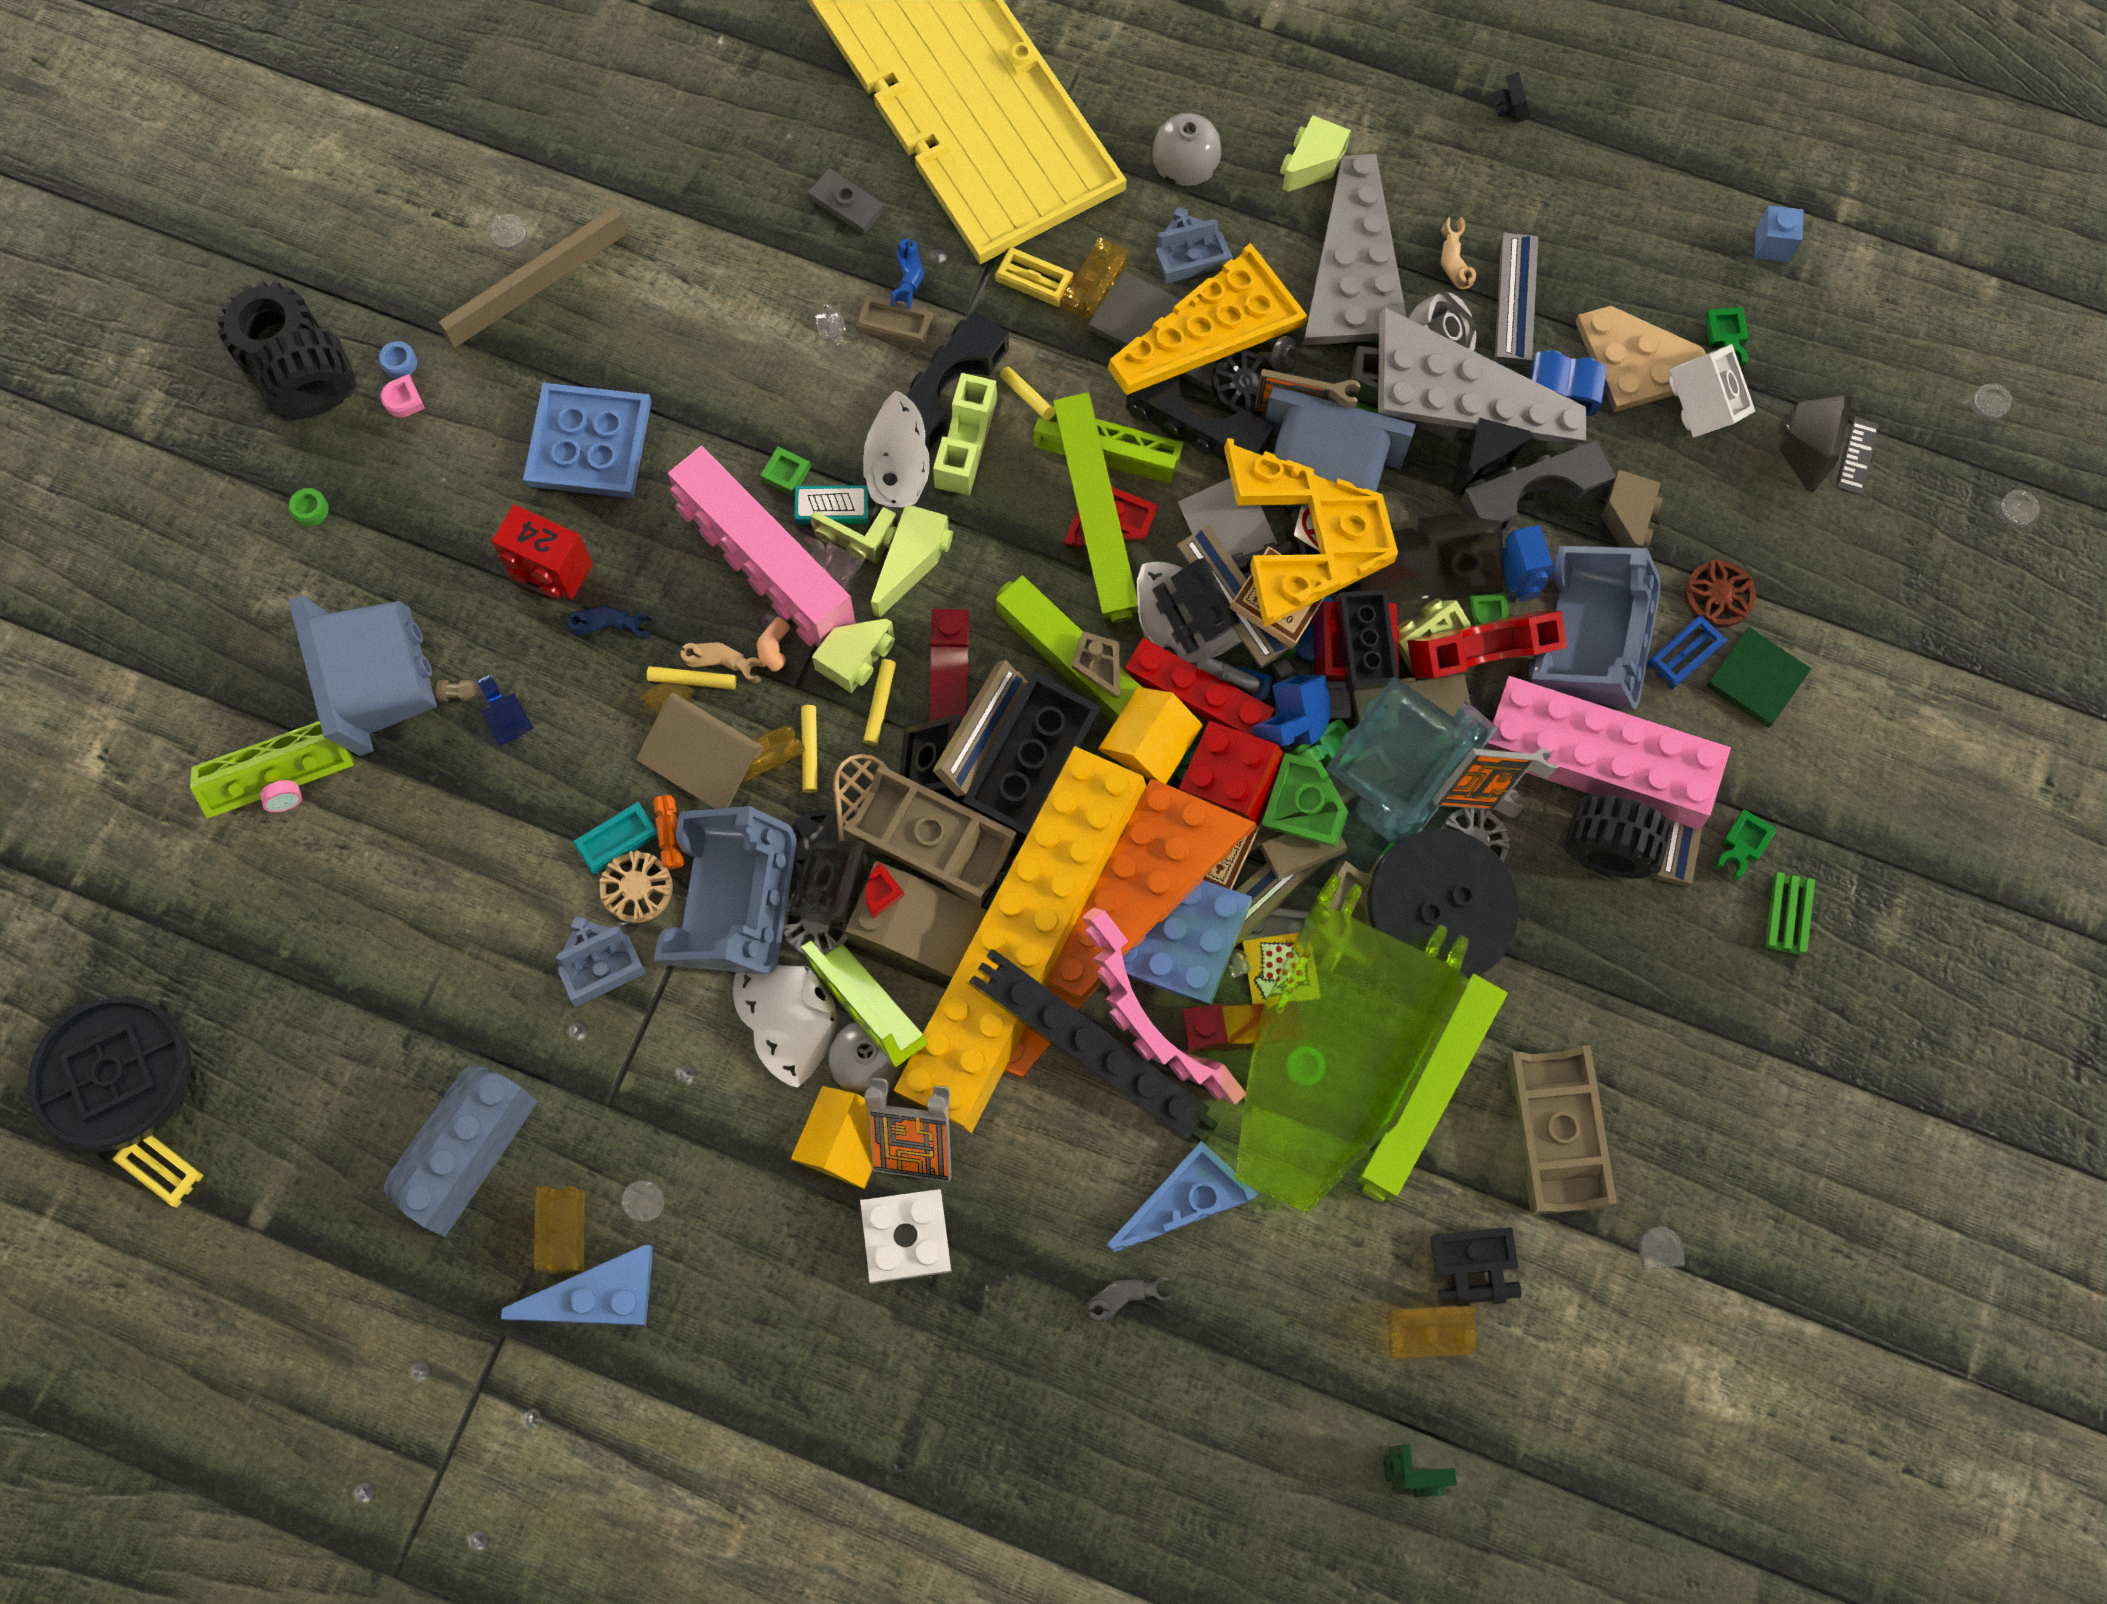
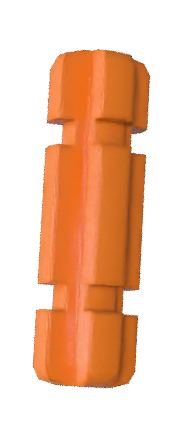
[653,795,684,870]

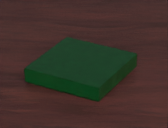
[1706,627,1812,728]

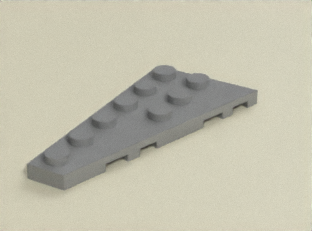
[1303,154,1407,345]
[1378,307,1586,445]

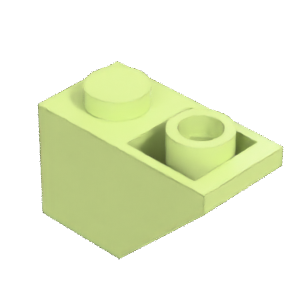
[1280,115,1351,192]
[812,619,895,693]

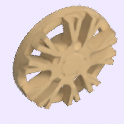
[599,851,673,923]

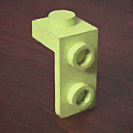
[810,507,898,563]

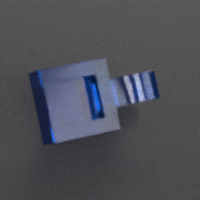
[477,674,534,746]

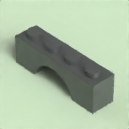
[1459,440,1616,542]

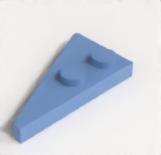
[1107,1141,1259,1253]
[501,1245,653,1326]

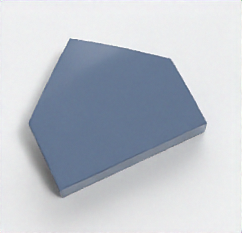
[1155,207,1233,284]
[555,916,646,1007]

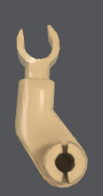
[1440,217,1476,290]
[681,642,765,683]

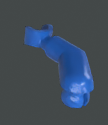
[890,239,924,309]

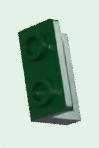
[1383,1444,1457,1497]

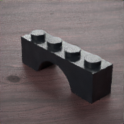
[900,310,1009,452]
[1126,375,1275,467]

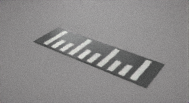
[1838,417,1879,495]

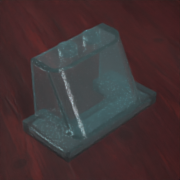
[1325,676,1498,844]

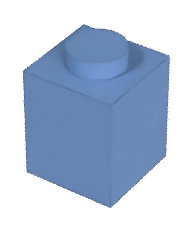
[1754,205,1804,263]

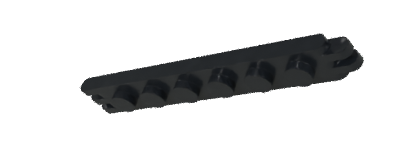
[969,949,1218,1144]

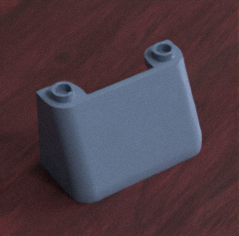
[1529,546,1661,710]
[654,806,796,974]

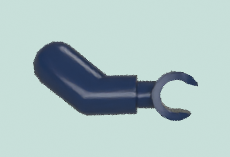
[567,606,652,639]

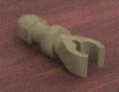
[431,680,481,702]

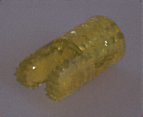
[743,724,805,782]

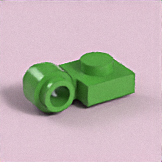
[1289,718,1361,770]

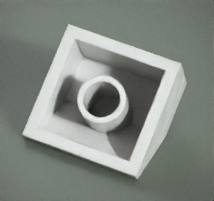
[1669,344,1755,438]

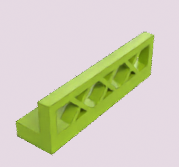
[1034,406,1184,485]
[190,721,354,819]
[801,940,928,1067]

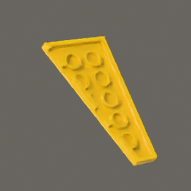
[1108,243,1308,395]

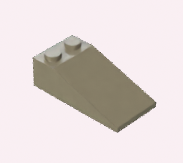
[845,861,988,981]

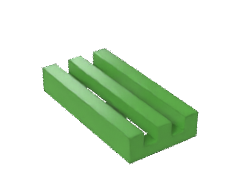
[1765,872,1815,956]

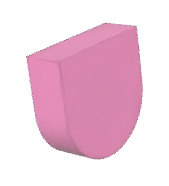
[381,374,425,417]

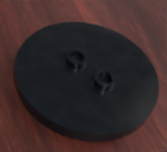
[1367,829,1519,984]
[28,996,191,1152]

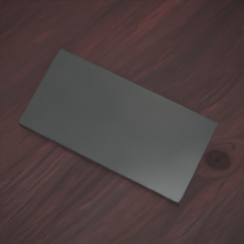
[1088,270,1229,393]

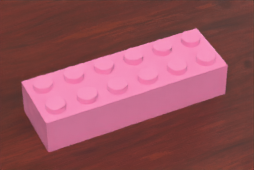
[668,445,856,648]
[1484,676,1731,830]

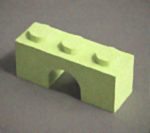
[933,373,997,496]

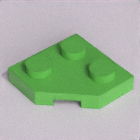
[1262,753,1348,848]

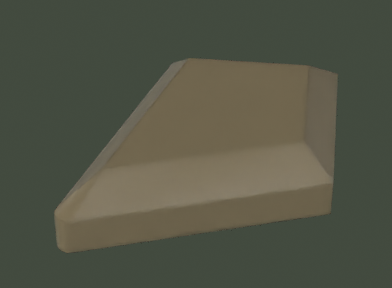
[1071,631,1120,698]

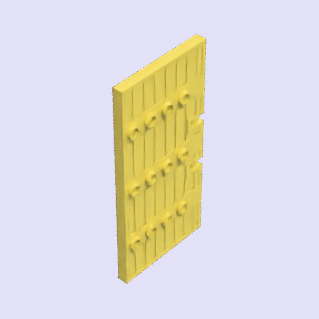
[807,0,1127,264]

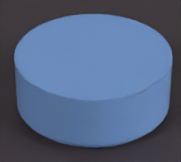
[378,341,417,379]

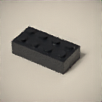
[1335,590,1399,691]

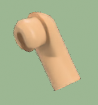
[757,616,790,672]

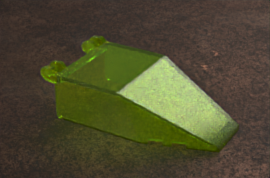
[1234,874,1469,1213]

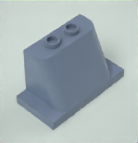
[1265,385,1416,511]
[288,595,437,756]

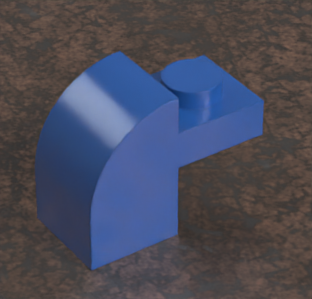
[1252,674,1331,746]

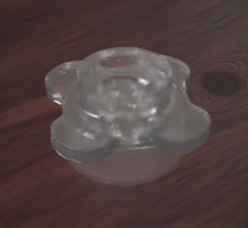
[816,303,845,345]

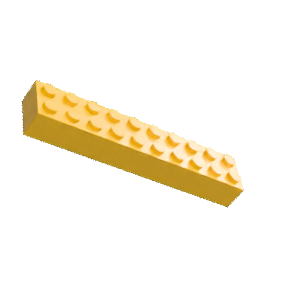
[893,746,1147,1134]

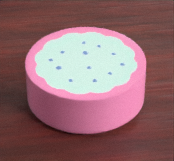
[260,780,302,812]

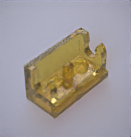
[1060,238,1129,320]
[534,1186,585,1274]
[1386,1306,1477,1359]

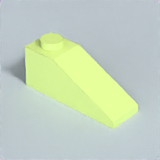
[871,505,953,617]

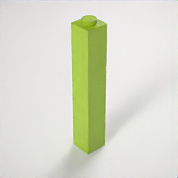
[1053,392,1138,623]
[996,575,1143,724]
[1356,973,1508,1202]

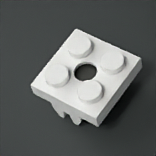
[860,1189,951,1284]

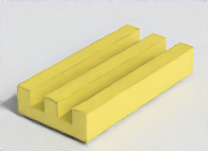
[995,247,1073,307]
[112,1135,204,1208]

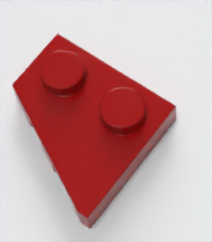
[1064,486,1158,547]

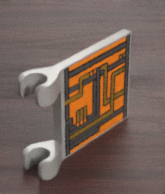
[1432,749,1558,817]
[865,1078,952,1182]

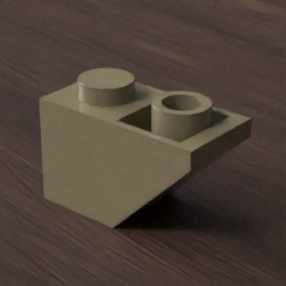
[1601,470,1663,548]

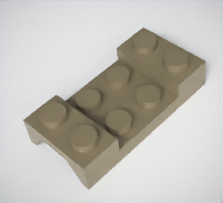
[843,765,1017,907]
[1506,1045,1617,1215]

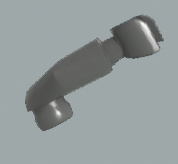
[1087,1276,1176,1322]

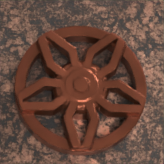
[1685,560,1756,628]

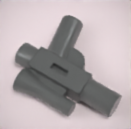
[1197,655,1259,694]

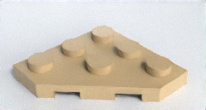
[1575,306,1706,412]

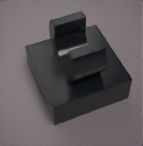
[1492,72,1531,123]

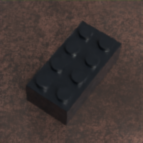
[962,672,1101,845]

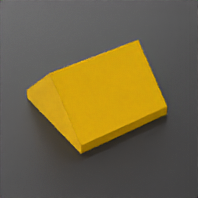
[1098,687,1203,784]
[791,1086,873,1189]

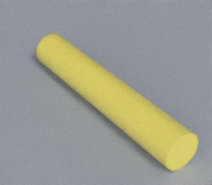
[1000,367,1055,420]
[863,659,896,746]
[647,666,737,690]
[801,705,818,793]

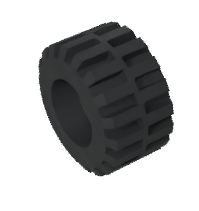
[218,281,319,379]
[251,328,356,419]
[1564,795,1673,879]

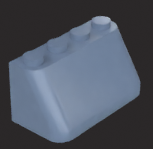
[384,1065,538,1237]

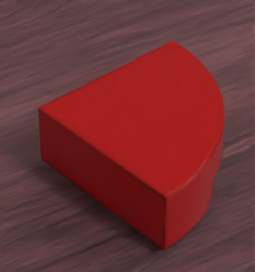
[865,862,905,919]

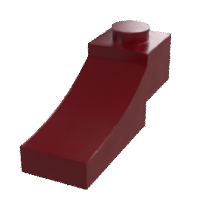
[929,609,970,721]
[1181,1000,1303,1054]

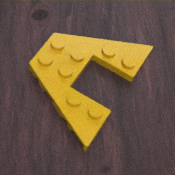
[1224,438,1398,626]

